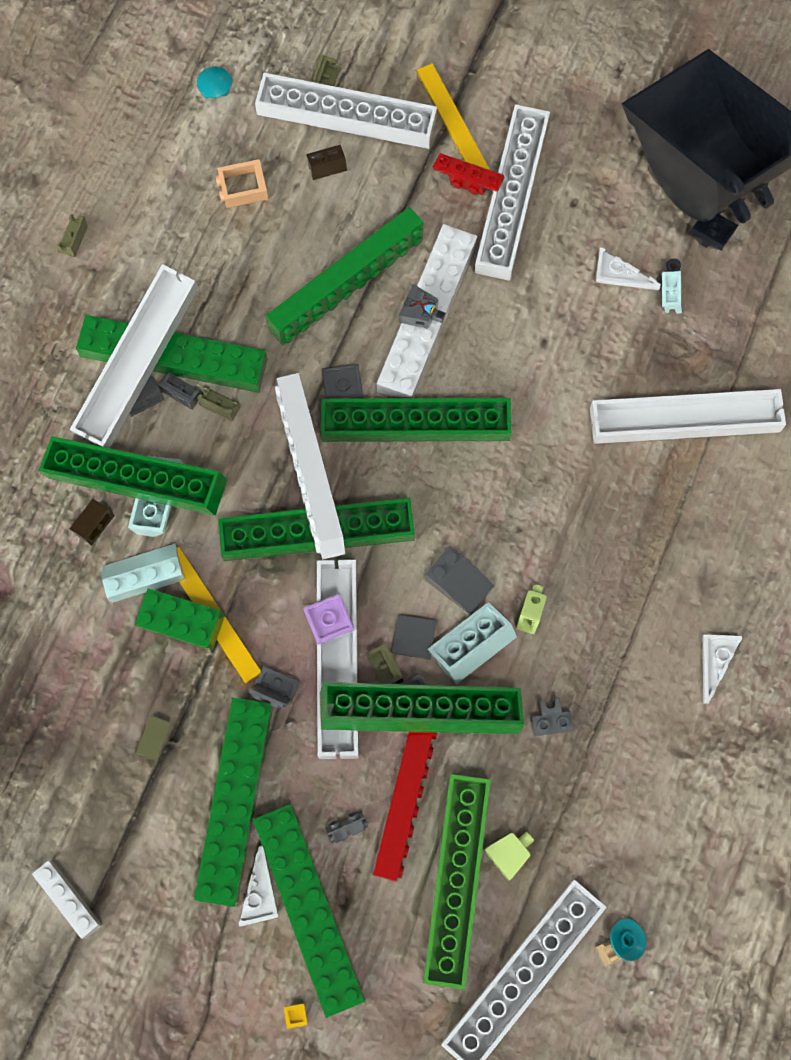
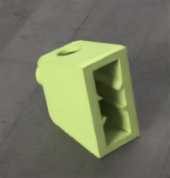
[516,585,547,635]
[484,832,534,881]

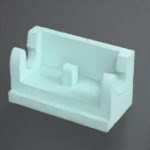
[662,271,682,314]

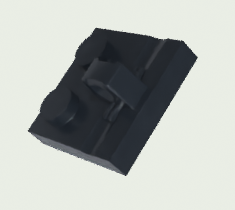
[690,214,738,251]

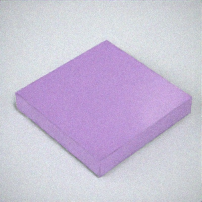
[303,593,355,645]

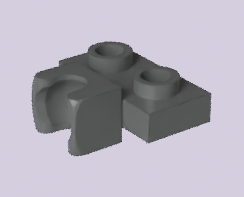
[531,698,574,736]

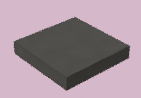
[322,364,364,399]
[392,615,436,660]

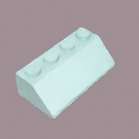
[128,456,182,537]
[102,543,185,603]
[428,602,517,684]

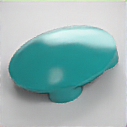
[197,67,232,98]

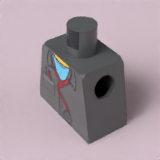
[399,284,446,329]

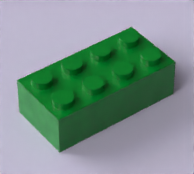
[135,588,225,651]

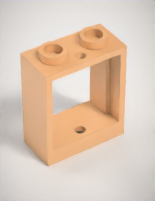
[216,159,268,208]

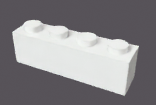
[32,861,103,939]

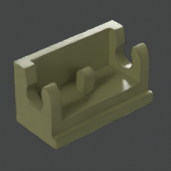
[311,54,340,86]
[57,214,88,257]
[197,386,241,421]
[366,643,403,684]
[135,715,171,761]

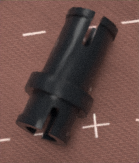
[666,258,681,272]

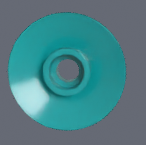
[610,919,646,961]

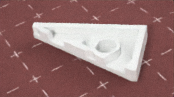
[596,247,661,290]
[702,635,742,704]
[239,846,279,927]

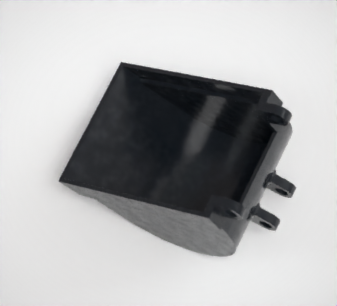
[621,49,791,223]

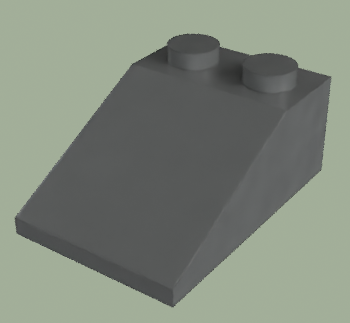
[425,545,494,615]

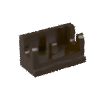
[306,145,347,180]
[69,499,115,546]

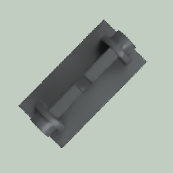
[325,811,368,843]

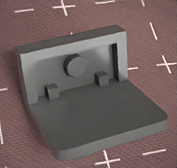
[248,666,300,709]

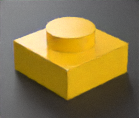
[284,1003,308,1029]

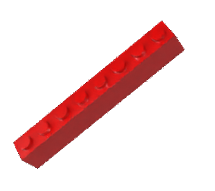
[373,732,438,882]

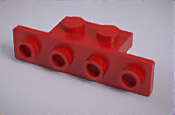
[433,153,505,196]

